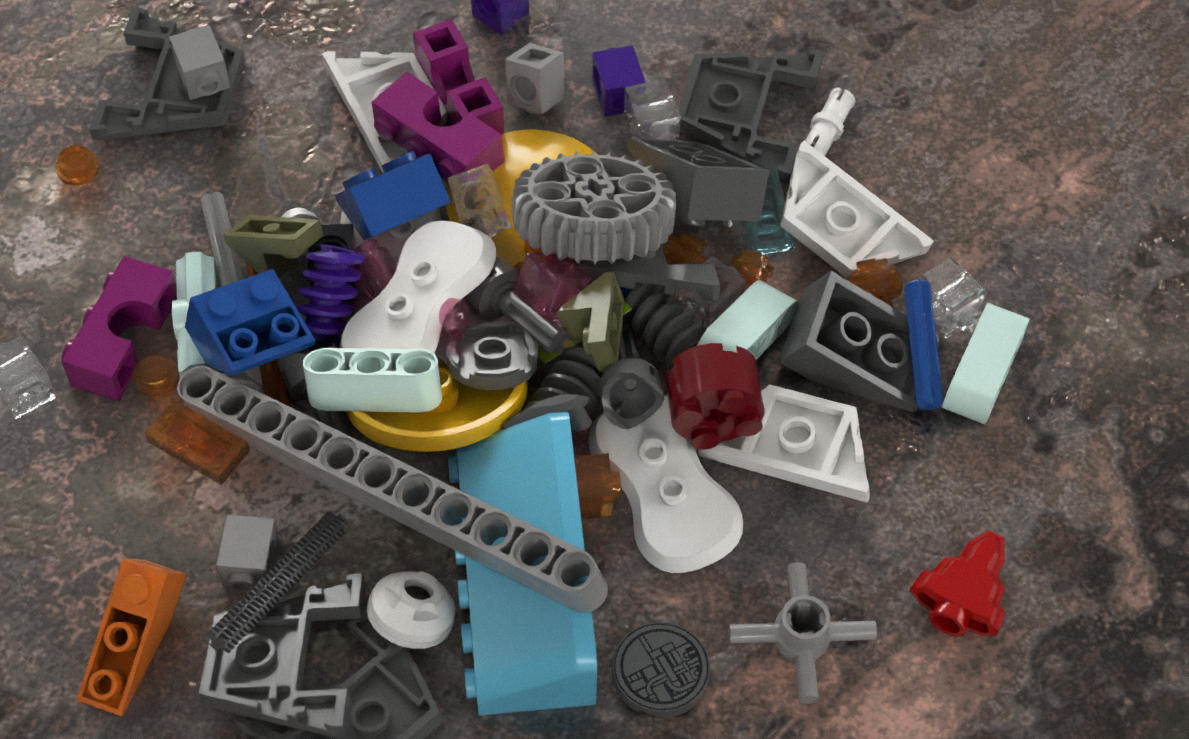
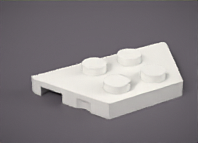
[322,51,448,173]
[780,141,934,279]
[698,384,870,503]

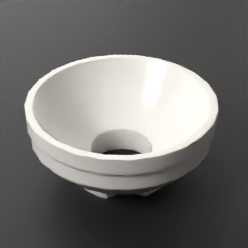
[367,571,456,649]

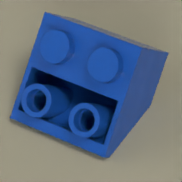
[334,151,451,240]
[185,269,315,376]

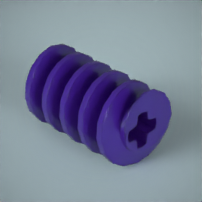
[295,245,365,344]

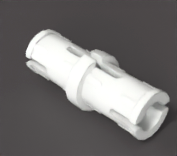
[805,88,856,156]

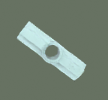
[172,252,219,378]

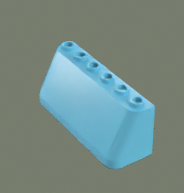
[448,412,597,716]

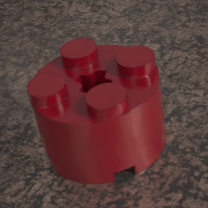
[665,343,764,450]

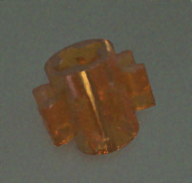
[662,233,710,265]
[848,258,903,307]

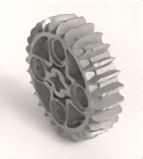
[512,151,676,265]

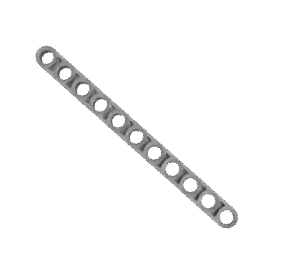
[177,366,608,613]

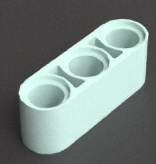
[697,280,798,360]
[942,302,1030,425]
[303,348,442,412]

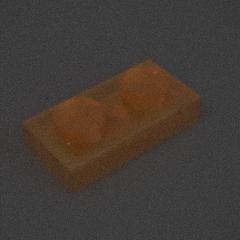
[145,399,250,485]

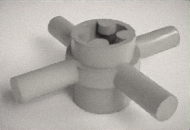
[729,562,877,704]

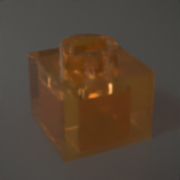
[574,453,621,519]

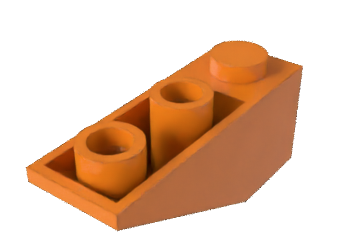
[76,558,187,716]

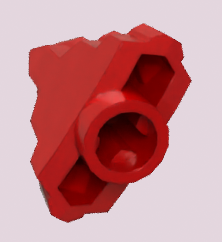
[909,530,1006,637]

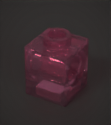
[513,252,593,320]

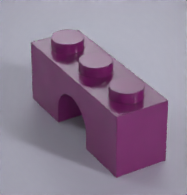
[413,19,504,134]
[371,72,504,193]
[62,256,177,401]

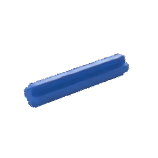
[904,280,944,410]

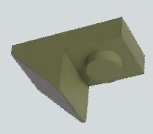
[223,215,324,278]
[557,271,625,373]

